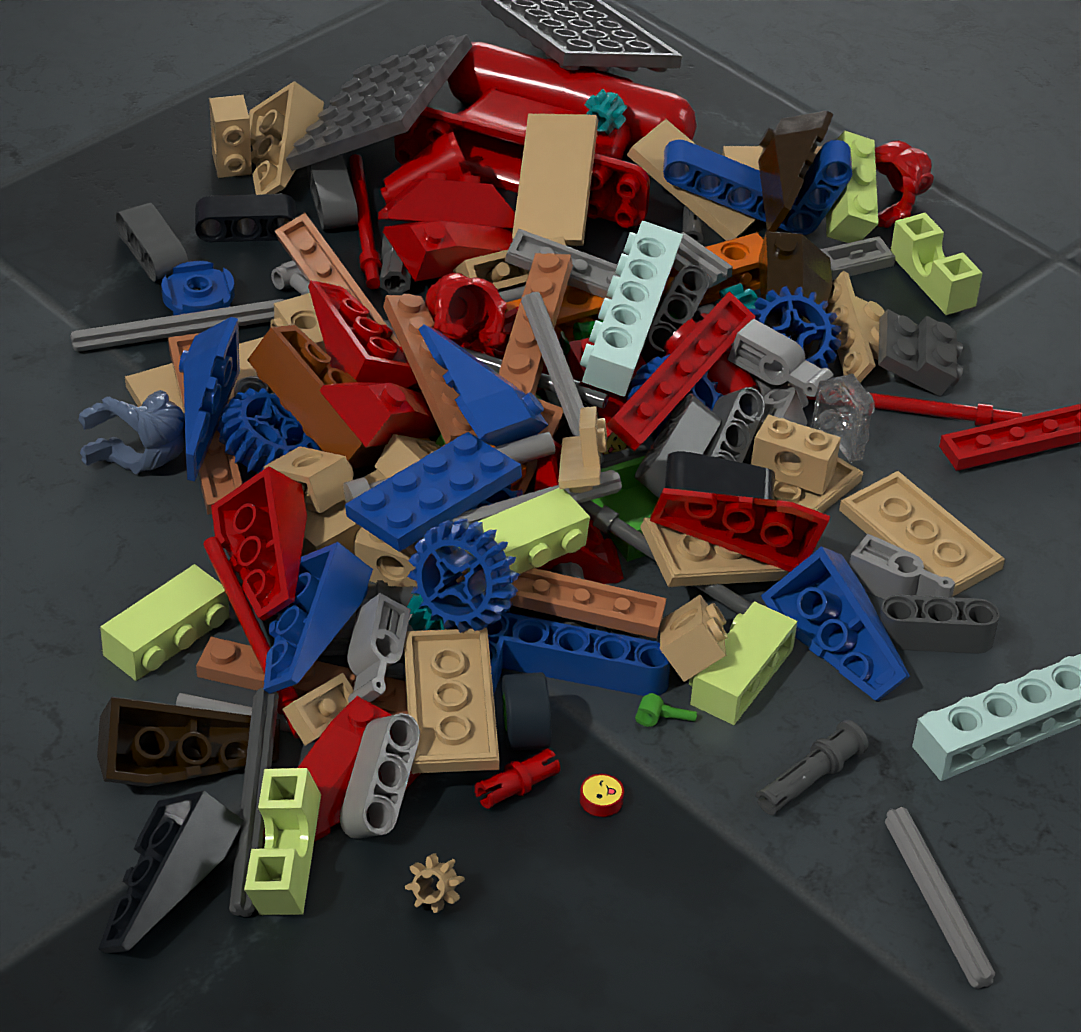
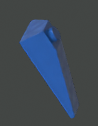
[179,317,240,481]
[419,324,548,446]
[263,542,373,694]
[761,546,910,702]

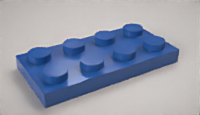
[345,432,522,552]

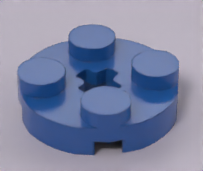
[161,261,235,316]

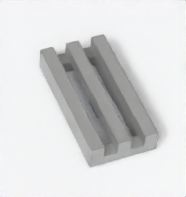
[672,232,733,290]
[820,236,895,280]

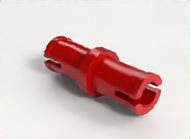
[475,748,560,809]

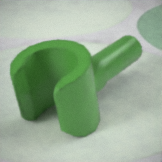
[635,693,697,727]

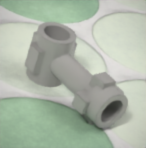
[271,261,310,295]

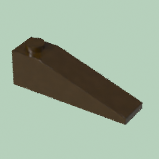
[758,111,833,232]
[759,232,832,359]
[97,697,280,787]

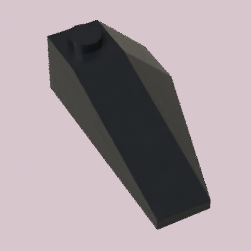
[98,791,244,954]

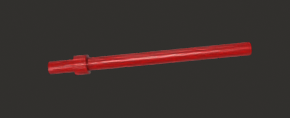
[349,154,382,289]
[806,387,1022,426]
[203,537,300,739]

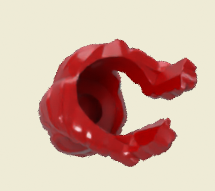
[875,140,934,228]
[425,273,507,349]

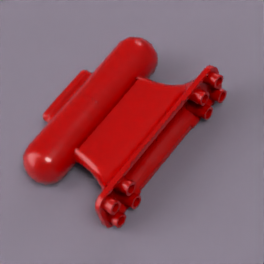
[395,42,697,228]

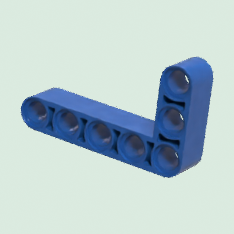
[663,139,852,235]
[485,612,671,696]

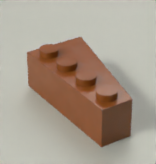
[247,325,386,469]

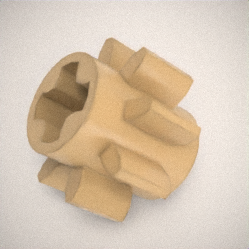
[405,853,465,913]

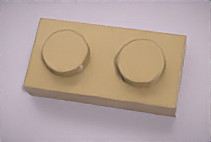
[282,673,354,746]

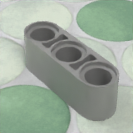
[340,713,420,839]

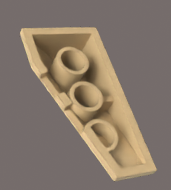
[249,81,324,195]

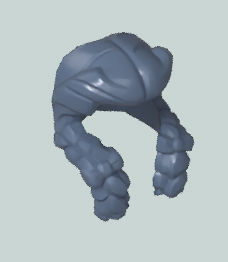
[78,390,185,474]

